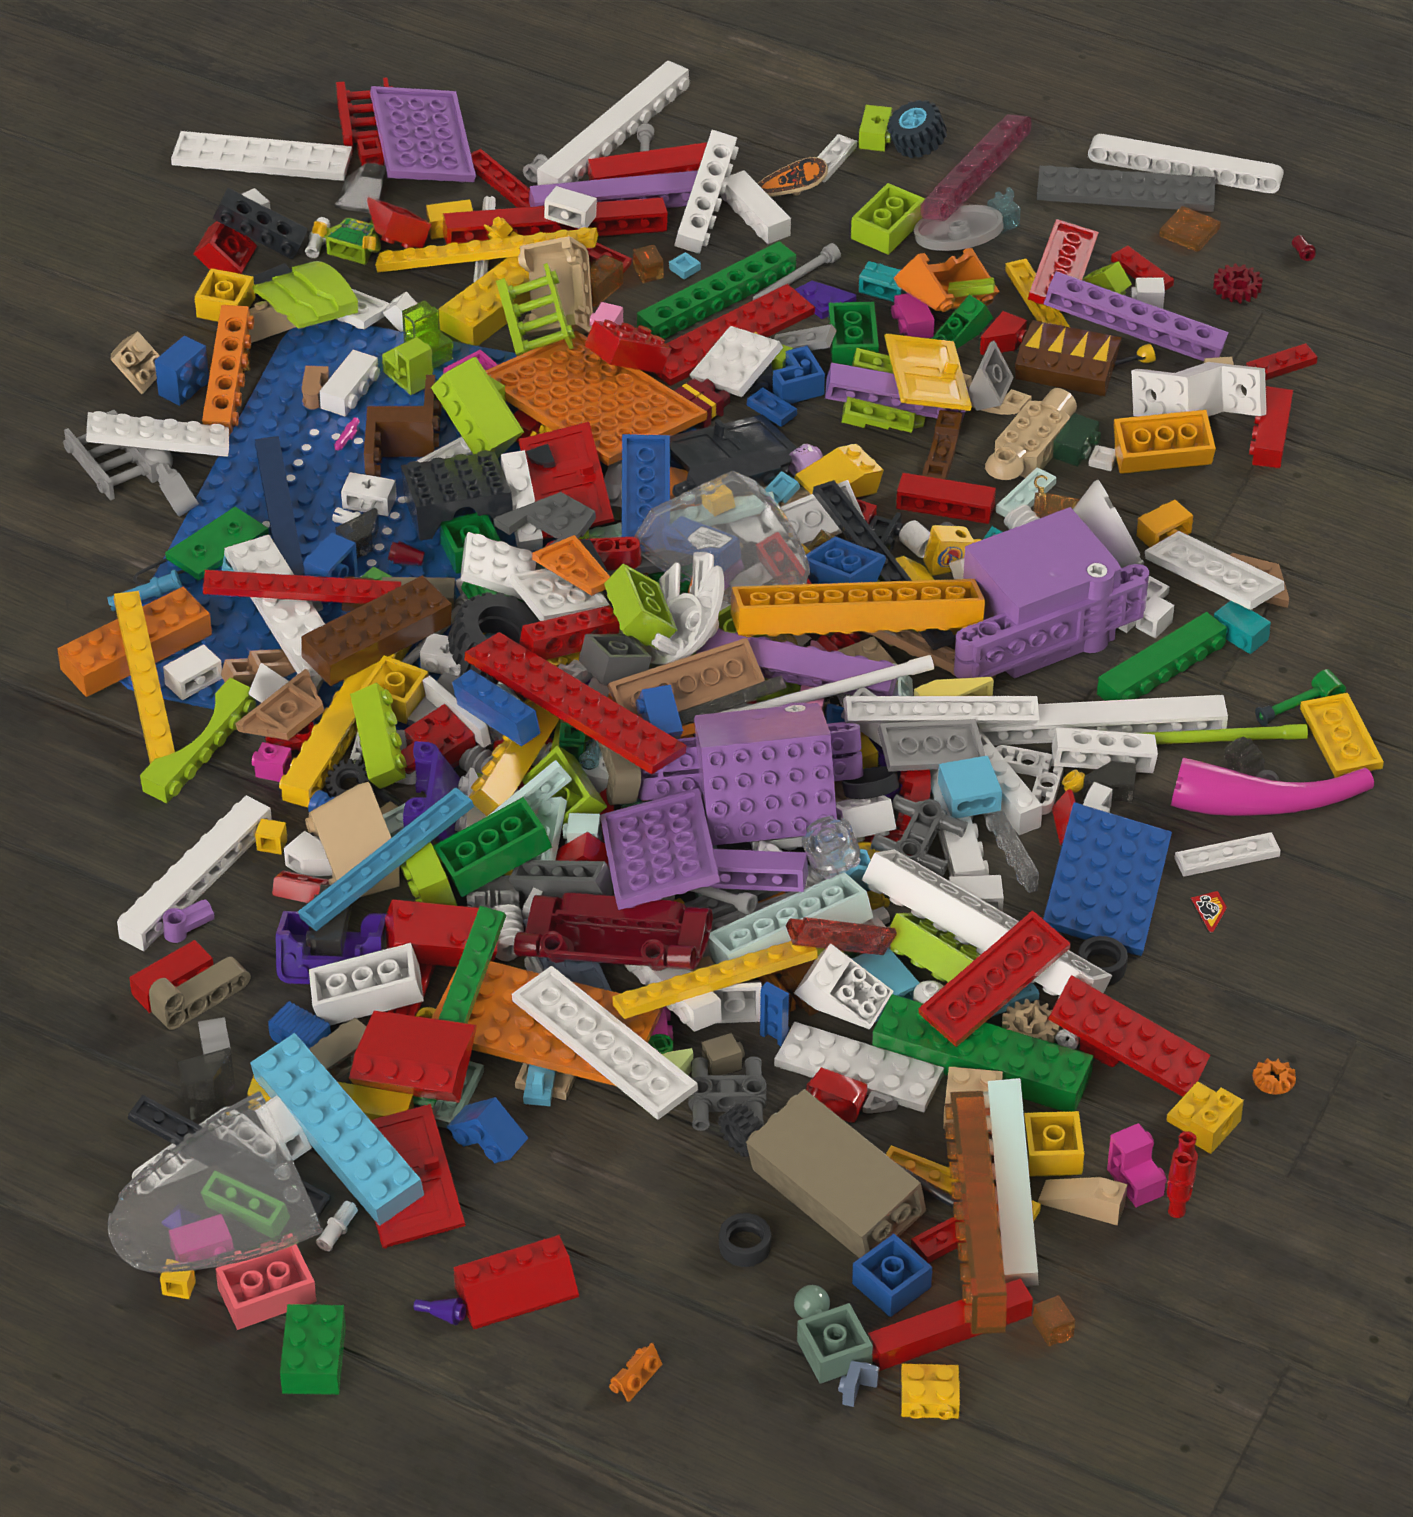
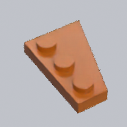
[532,535,610,596]

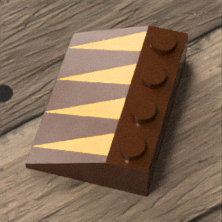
[1015,320,1122,396]

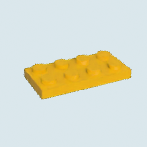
[1300,693,1384,778]

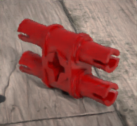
[1167,1131,1198,1218]

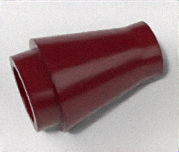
[388,541,425,566]

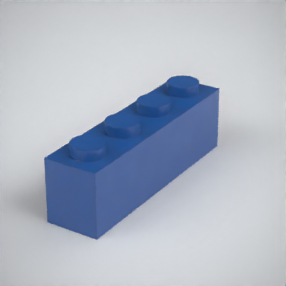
[452,669,541,747]

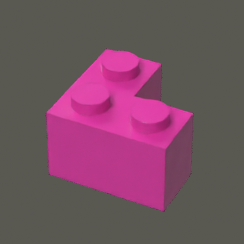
[1107,1123,1167,1207]

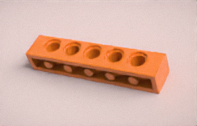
[202,305,254,435]

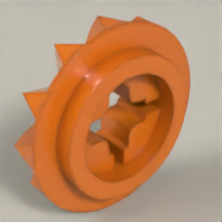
[1253,1058,1296,1095]

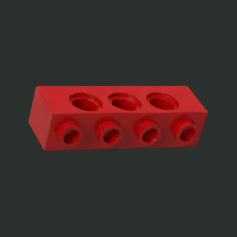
[519,605,620,660]

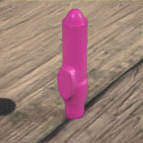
[334,417,360,451]

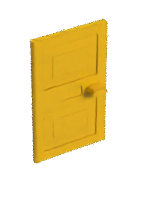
[884,334,972,411]

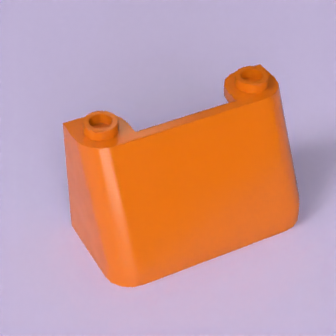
[894,248,1000,312]

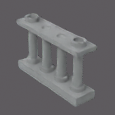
[63,410,159,501]

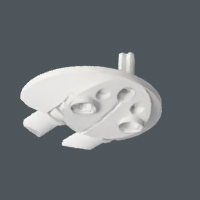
[635,552,724,666]

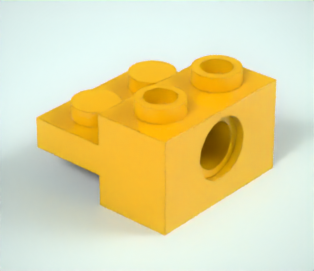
[1167,1081,1244,1154]

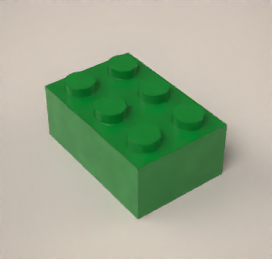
[828,302,879,366]
[280,1304,346,1395]

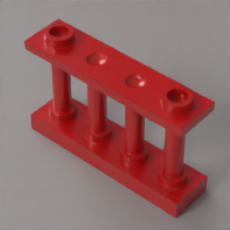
[336,78,393,152]

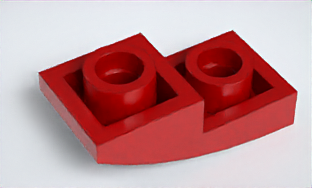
[817,631,862,652]

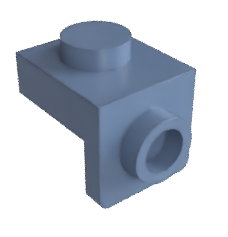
[839,1361,879,1407]

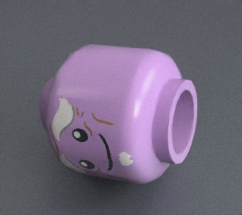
[788,444,823,476]

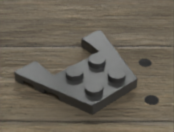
[494,492,596,545]

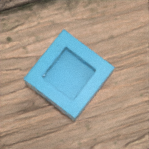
[669,252,701,279]

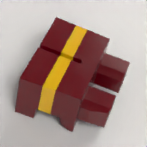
[674,378,730,428]

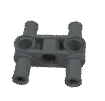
[871,794,968,877]
[688,1057,767,1131]

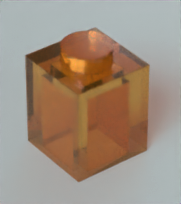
[633,245,664,283]
[1033,1295,1075,1346]

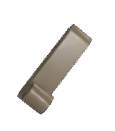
[597,741,641,805]
[149,957,251,1030]

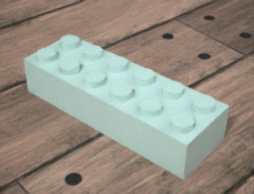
[708,872,873,964]

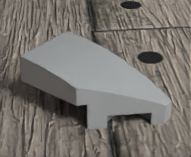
[863,1090,898,1113]

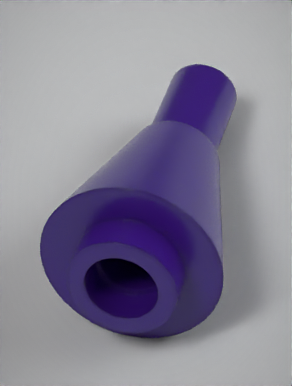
[414,1298,466,1326]

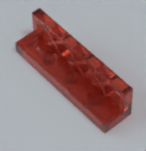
[785,917,897,955]

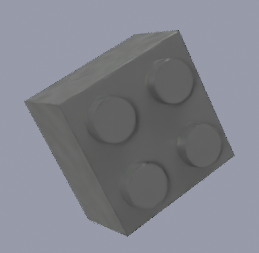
[579,634,652,686]

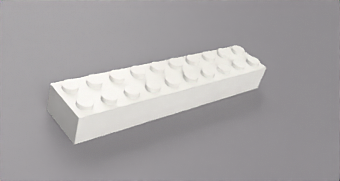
[862,849,1112,996]

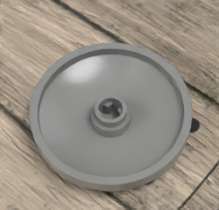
[914,205,1004,251]

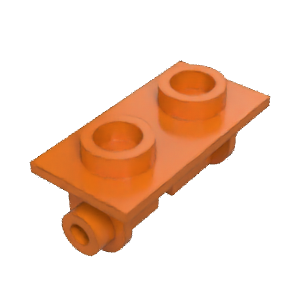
[609,1343,662,1402]

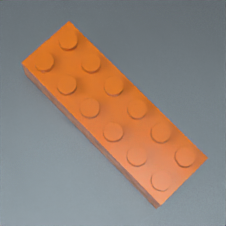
[57,587,212,697]

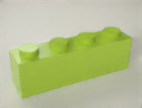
[350,683,407,789]

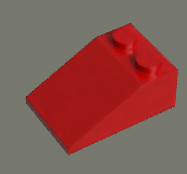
[367,197,432,248]

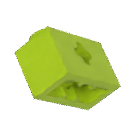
[859,105,892,151]

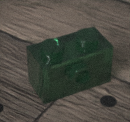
[1053,413,1101,467]

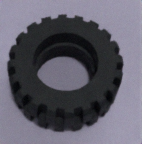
[448,592,540,684]

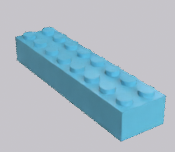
[251,1033,424,1226]

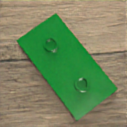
[165,507,269,580]

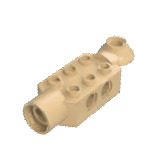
[985,388,1077,480]

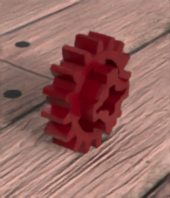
[1213,263,1263,303]

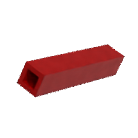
[868,1278,1033,1371]

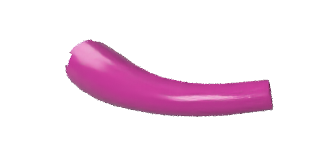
[1171,758,1374,816]

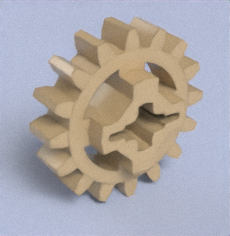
[1002,999,1059,1043]

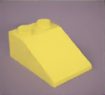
[914,677,994,696]

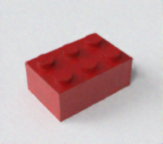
[584,319,672,373]

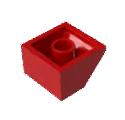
[193,221,257,274]

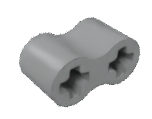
[198,1017,232,1065]

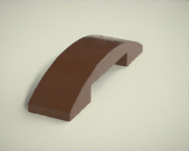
[922,410,963,480]

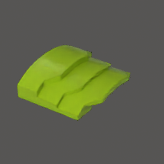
[253,261,358,329]
[842,348,925,433]

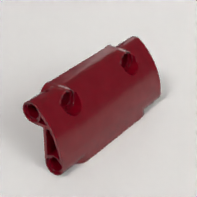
[514,893,713,971]

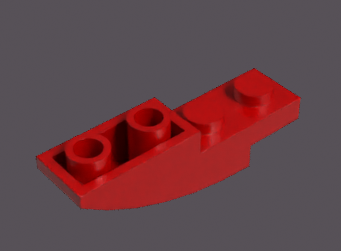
[896,769,931,831]

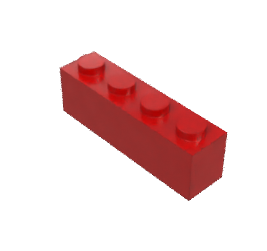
[1249,386,1293,468]
[896,473,996,524]

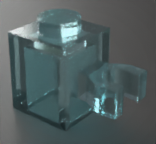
[987,187,1021,233]

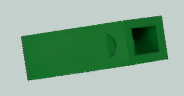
[932,294,993,349]

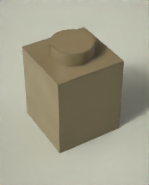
[702,1033,745,1076]

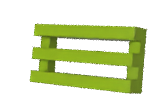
[948,278,995,298]

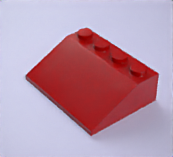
[349,1011,477,1103]

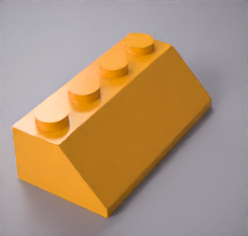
[1114,410,1216,474]

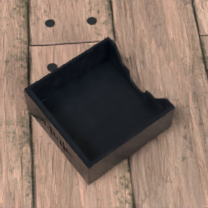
[401,450,513,541]

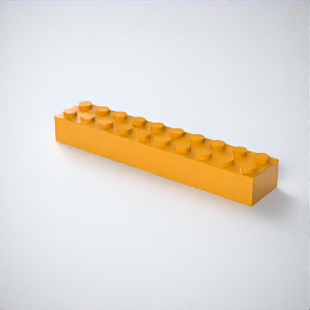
[730,579,985,637]

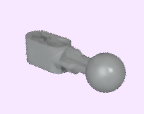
[145,448,199,517]

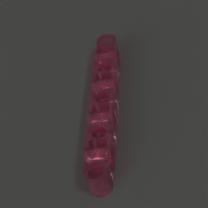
[920,114,1032,221]

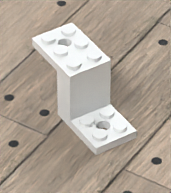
[1132,362,1266,417]

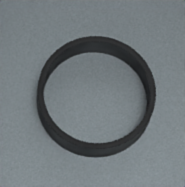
[842,766,899,799]

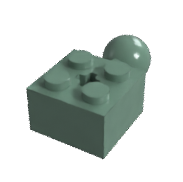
[794,1285,873,1384]

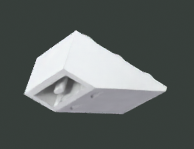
[794,943,894,1029]

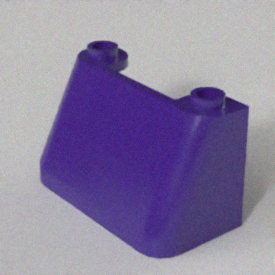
[403,741,460,846]
[276,911,386,984]

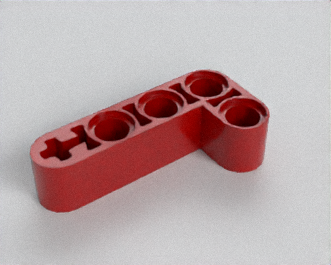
[546,537,642,570]

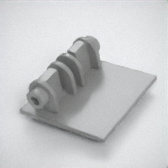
[467,875,519,909]

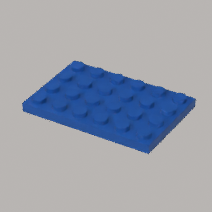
[1043,802,1172,956]

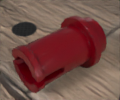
[1291,235,1316,261]

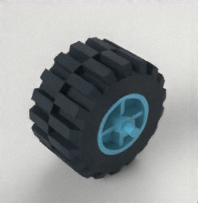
[887,100,947,158]

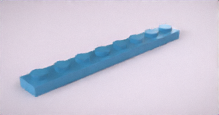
[298,788,474,931]

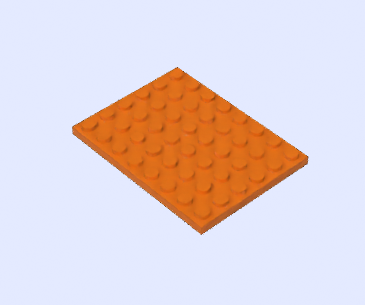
[485,331,707,466]

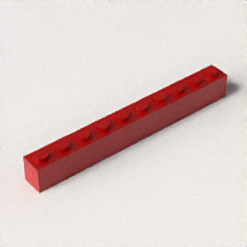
[443,198,668,245]

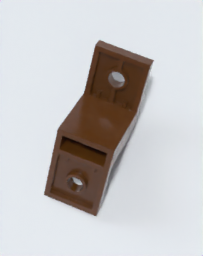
[364,375,441,477]

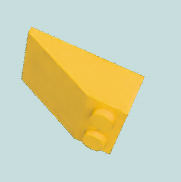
[794,444,884,497]

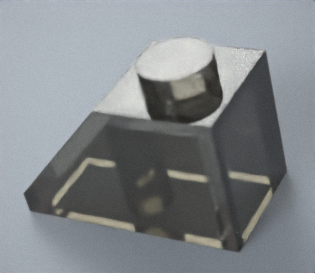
[336,508,379,559]
[1082,761,1137,802]

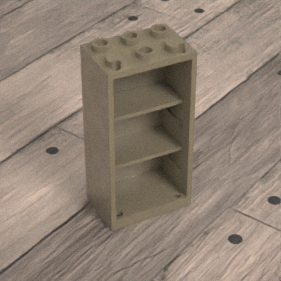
[746,1089,926,1258]

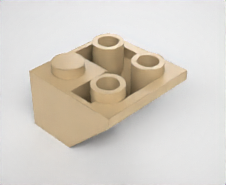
[111,331,159,394]

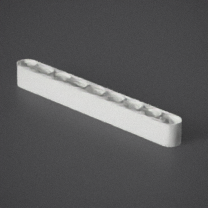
[1088,134,1284,193]

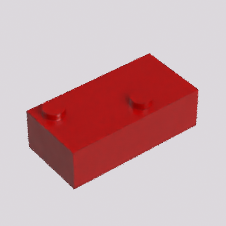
[385,900,497,967]

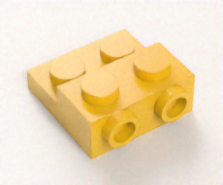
[901,1364,960,1419]

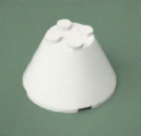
[1073,480,1144,568]

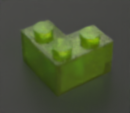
[402,300,453,368]

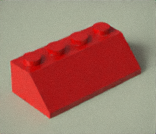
[454,1235,579,1330]

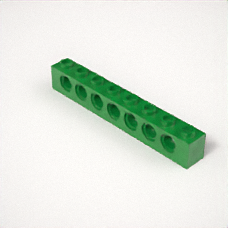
[637,241,796,339]

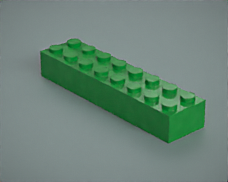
[872,994,1093,1112]

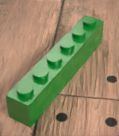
[1097,612,1227,701]

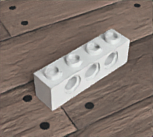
[1052,727,1158,773]

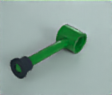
[1255,669,1346,726]

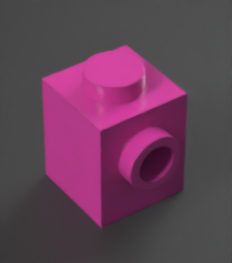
[252,742,292,782]

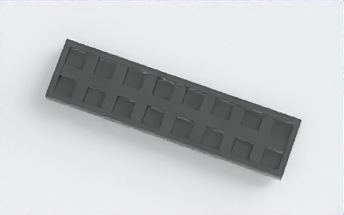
[1037,165,1215,212]

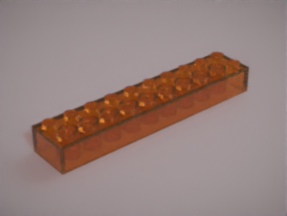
[945,1091,1007,1334]

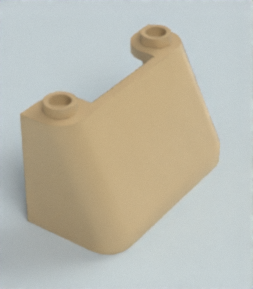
[518,236,593,336]
[305,782,399,897]

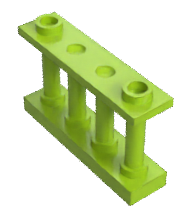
[496,263,575,356]

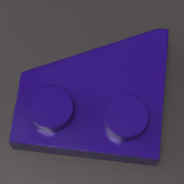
[794,281,856,319]

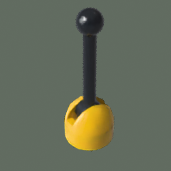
[1114,344,1155,366]

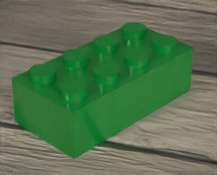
[433,797,553,897]

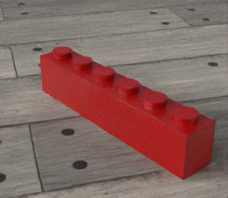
[588,142,719,181]

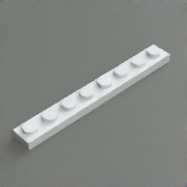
[843,696,1040,723]

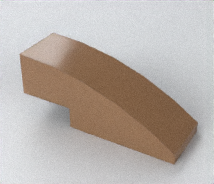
[221,649,296,687]

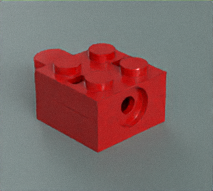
[401,704,476,774]

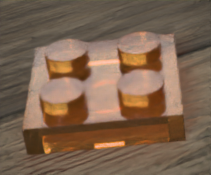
[1159,206,1221,252]

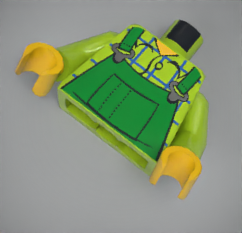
[312,217,381,265]

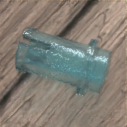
[579,739,600,770]

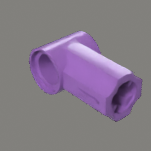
[163,899,214,943]

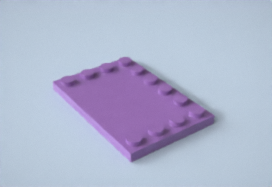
[370,86,476,182]
[600,788,720,910]

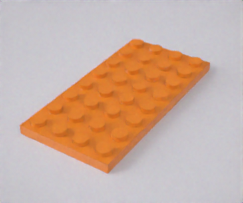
[431,961,663,1086]

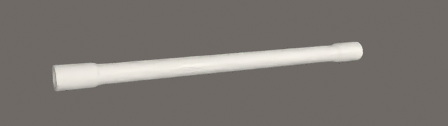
[718,655,934,713]

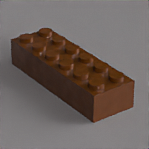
[301,575,452,686]

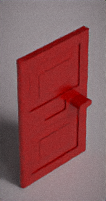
[518,422,614,539]
[370,1104,465,1248]

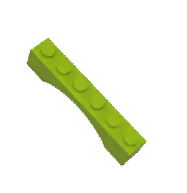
[140,678,256,803]

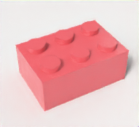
[216,1241,317,1330]

